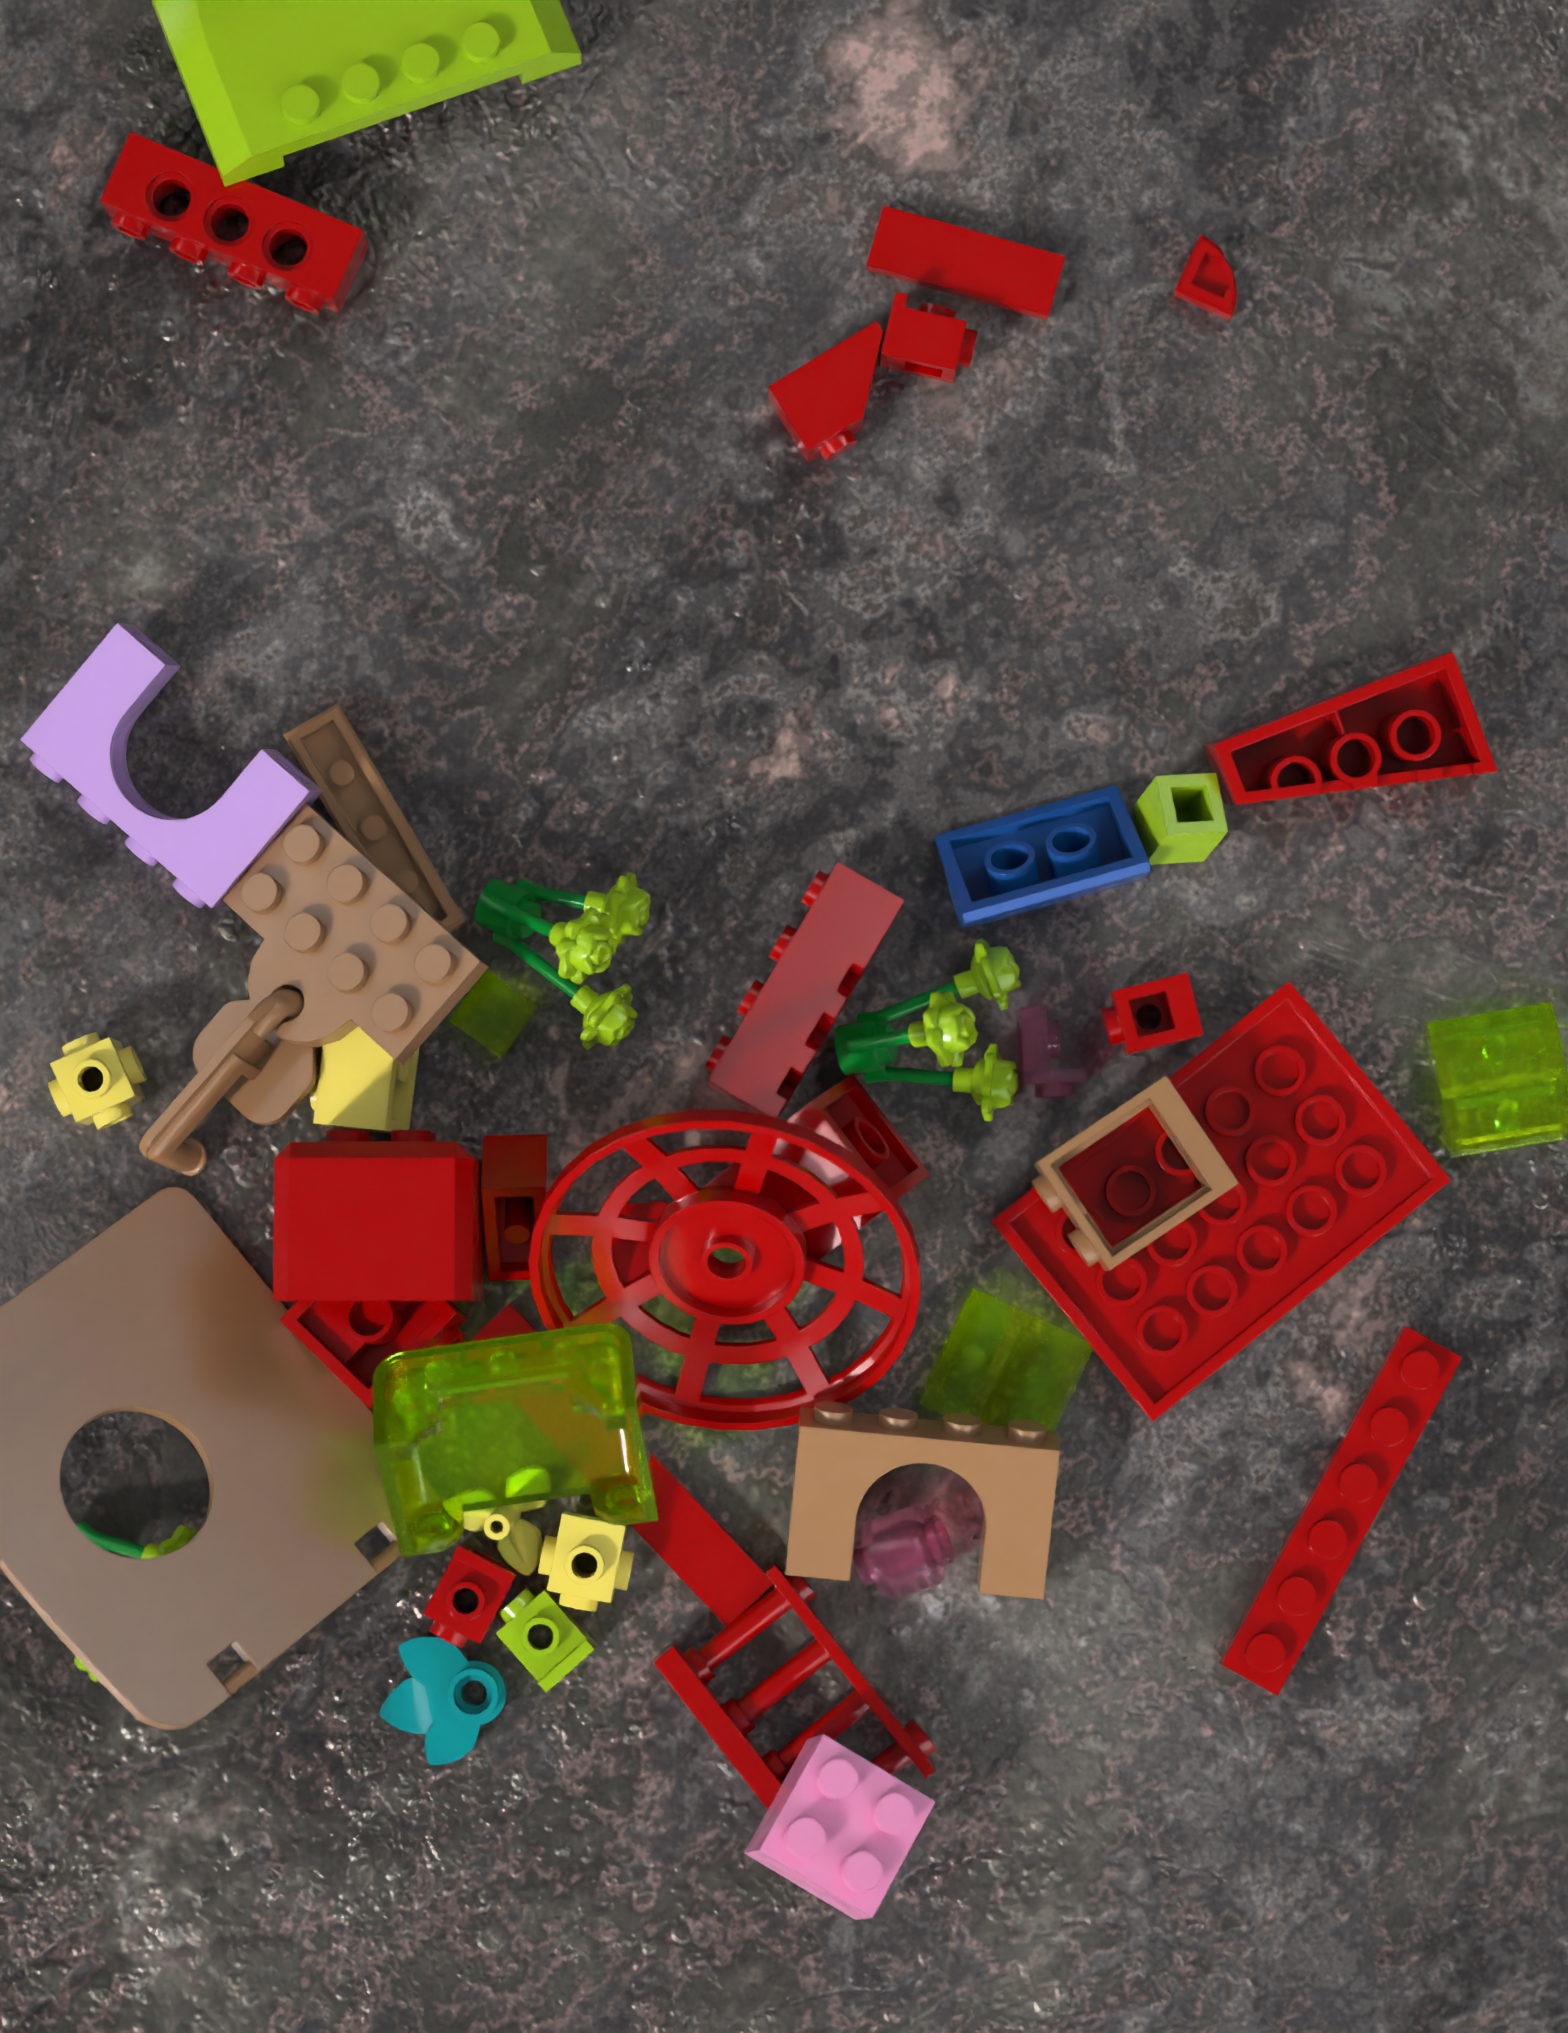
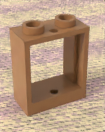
[1031,1075,1239,1271]

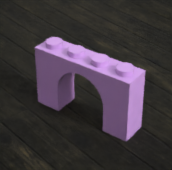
[20,623,323,908]

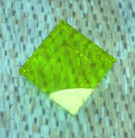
[449,970,539,1059]

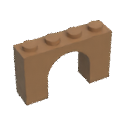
[785,1401,1060,1599]

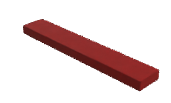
[463,1303,773,1627]

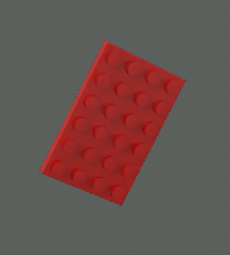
[990,981,1451,1422]

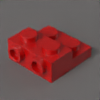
[280,1301,468,1412]

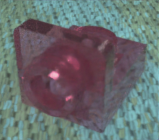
[1015,1006,1088,1098]

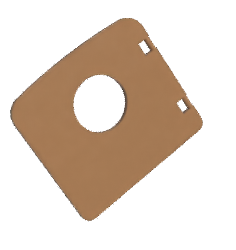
[0,1187,444,1730]

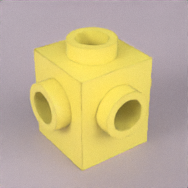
[48,1032,147,1130]
[538,1511,634,1612]

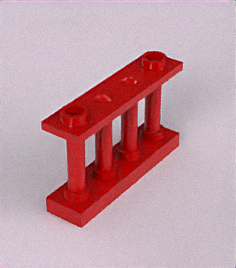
[653,1562,937,1809]

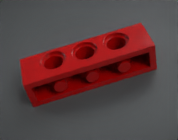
[100,131,369,314]

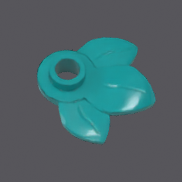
[379,1636,507,1765]

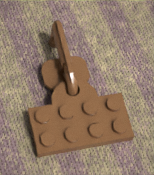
[139,803,489,1176]

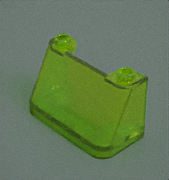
[373,1323,659,1557]

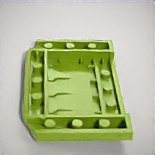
[151,0,581,187]

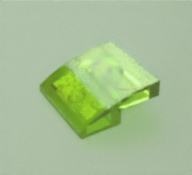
[1424,1002,1568,1158]
[918,1287,1093,1431]

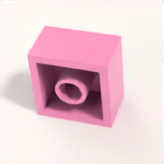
[744,1734,936,1920]

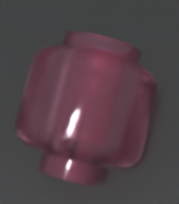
[853,1506,954,1600]

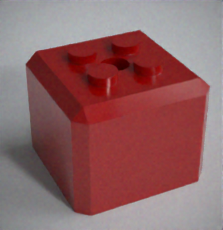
[273,1130,484,1301]

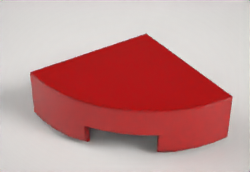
[1173,234,1237,321]

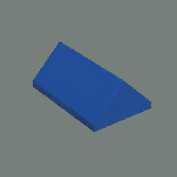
[934,785,1151,931]

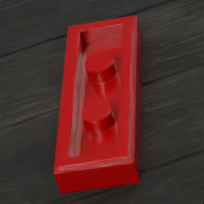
[866,205,1065,321]

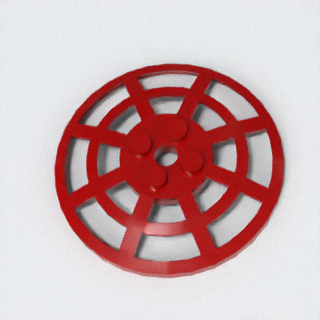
[528,1109,922,1430]

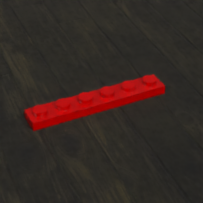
[1219,1326,1462,1696]

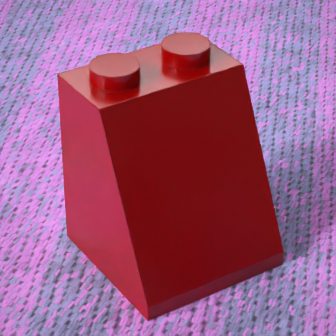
[704,1074,930,1260]

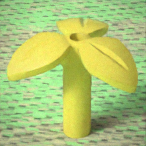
[443,1464,551,1576]

